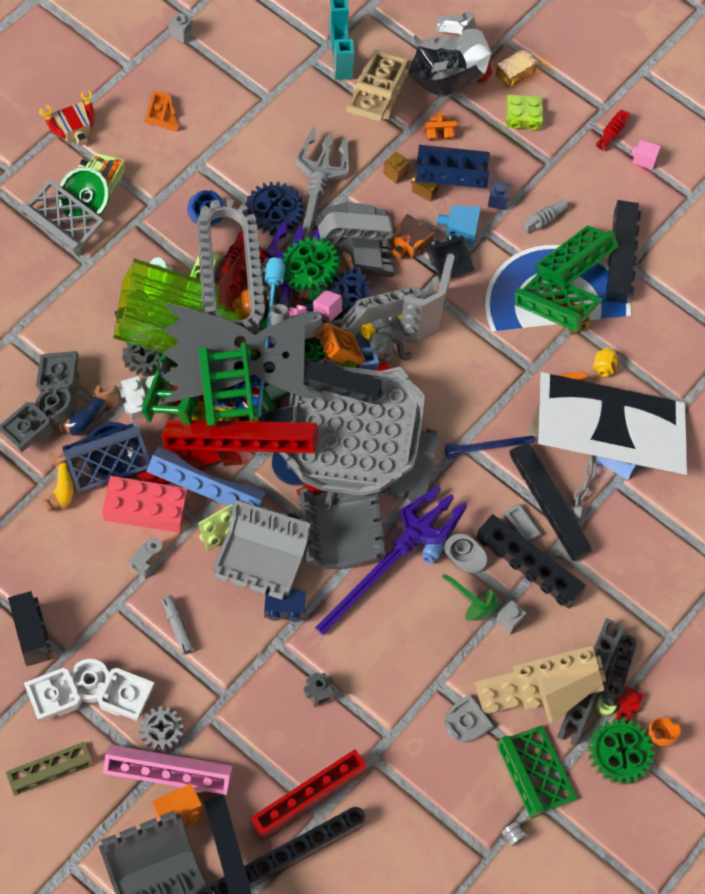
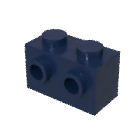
[264,589,306,622]

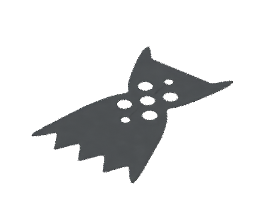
[162,305,318,402]

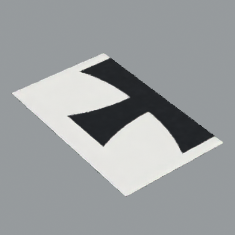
[538,372,687,475]

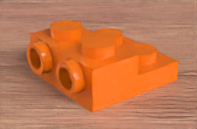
[317,322,365,365]

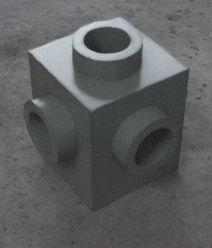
[303,673,334,708]

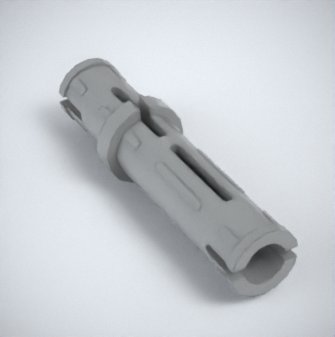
[161,595,194,655]

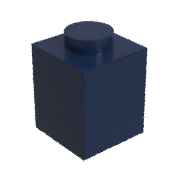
[488,180,510,210]

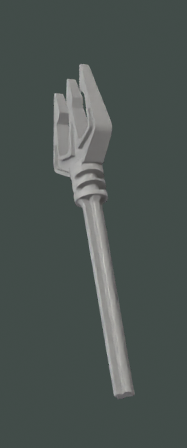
[295,128,349,255]

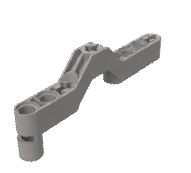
[270,287,422,345]

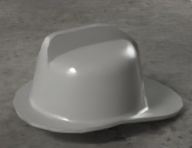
[444,533,487,573]

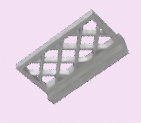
[20,179,104,256]

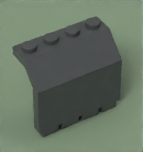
[379,428,441,501]
[299,488,386,570]
[98,810,206,894]

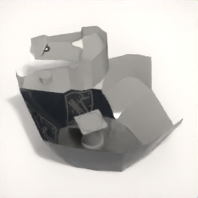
[408,12,491,96]

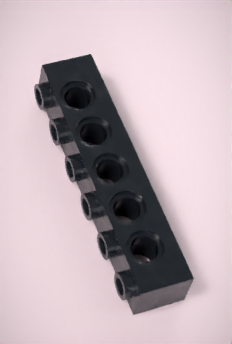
[476,514,586,609]

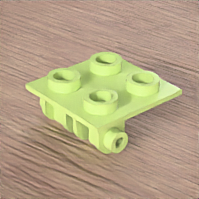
[198,504,233,551]

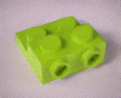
[506,94,543,130]

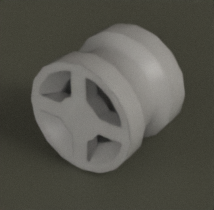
[501,821,528,847]

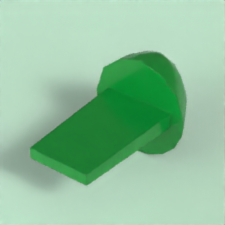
[442,574,499,621]

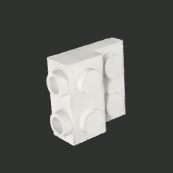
[118,376,168,420]

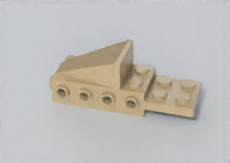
[346,50,409,122]
[474,646,606,724]

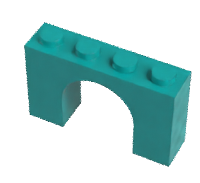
[328,0,354,80]

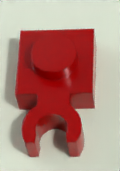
[615,686,644,724]

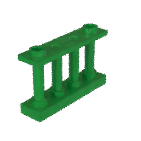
[198,342,258,427]
[142,350,200,425]

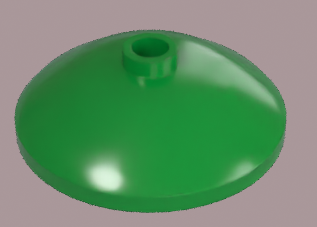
[59,167,110,222]

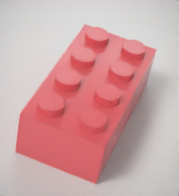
[102,476,188,533]

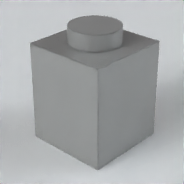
[496,600,526,635]

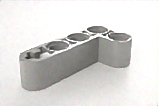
[318,212,394,245]

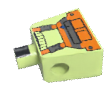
[79,154,125,195]

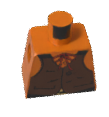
[392,214,434,258]

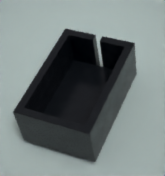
[8,591,52,667]

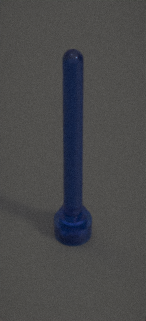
[445,435,535,459]

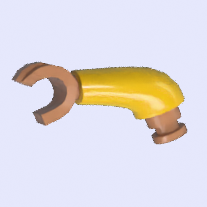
[43,444,74,512]

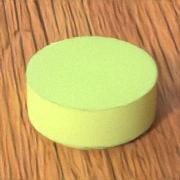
[595,696,617,716]

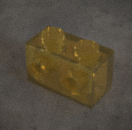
[495,48,537,88]

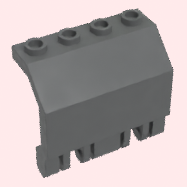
[316,202,396,277]

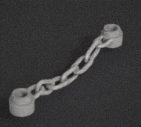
[570,454,597,521]

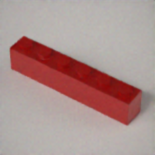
[251,749,367,841]

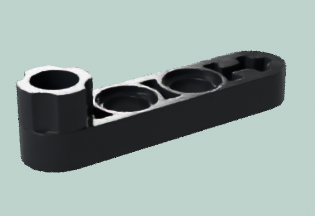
[602,635,636,707]

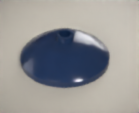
[84,422,142,478]

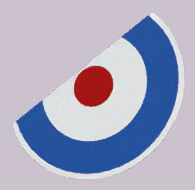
[485,245,631,331]

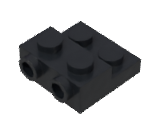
[426,235,475,282]

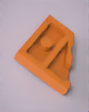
[144,90,179,131]

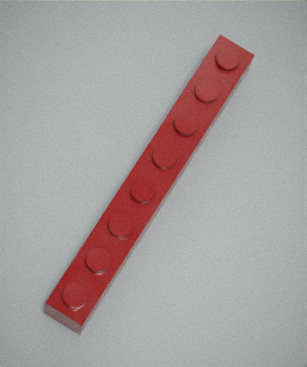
[162,420,320,453]

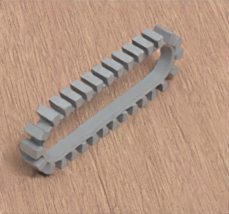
[197,199,265,339]

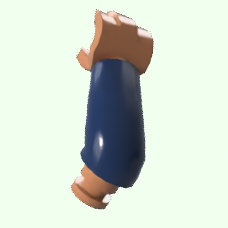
[59,385,120,436]

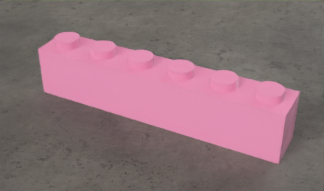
[103,745,233,795]

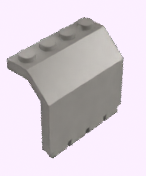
[401,254,454,343]
[213,500,311,600]

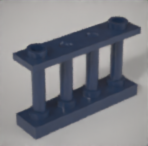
[416,145,490,189]

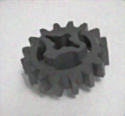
[122,336,163,376]

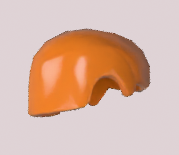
[648,717,681,747]

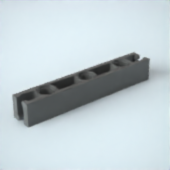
[556,618,625,746]

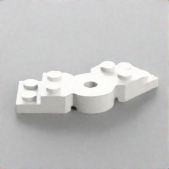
[24,659,154,722]

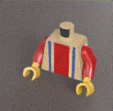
[39,90,95,146]

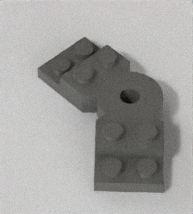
[0,351,79,452]

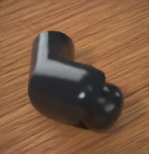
[157,357,175,380]

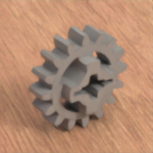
[139,706,184,752]

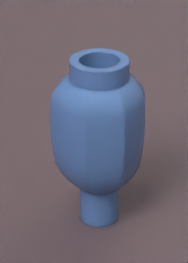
[422,543,445,564]

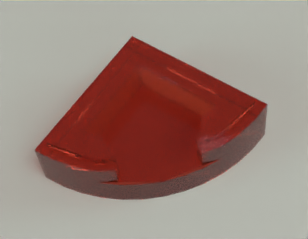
[222,451,243,467]

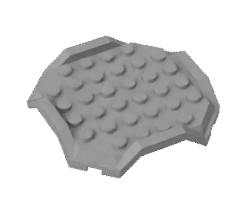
[279,357,425,496]

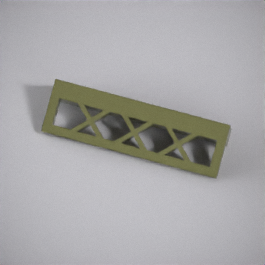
[6,741,93,796]

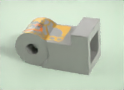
[129,538,163,578]

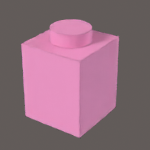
[631,139,660,169]
[313,290,342,322]

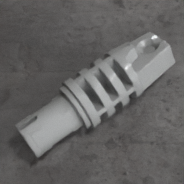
[523,199,568,233]

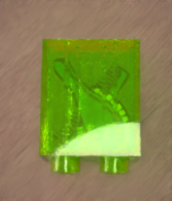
[113,258,225,353]

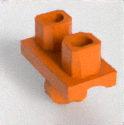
[423,111,457,141]

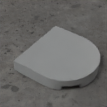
[445,694,494,743]

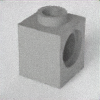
[168,11,193,43]

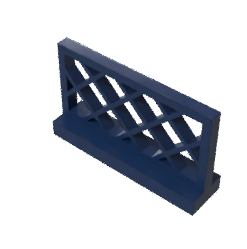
[62,422,150,492]

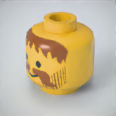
[593,348,619,377]

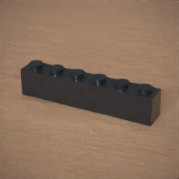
[605,200,641,304]

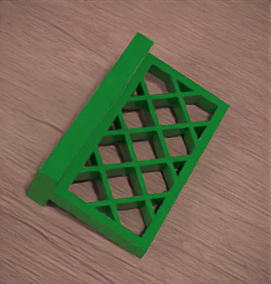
[534,225,619,288]
[515,272,602,332]
[496,725,577,819]

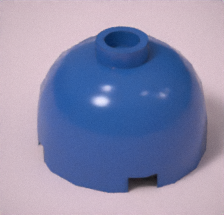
[187,190,224,226]

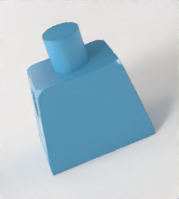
[437,206,480,245]

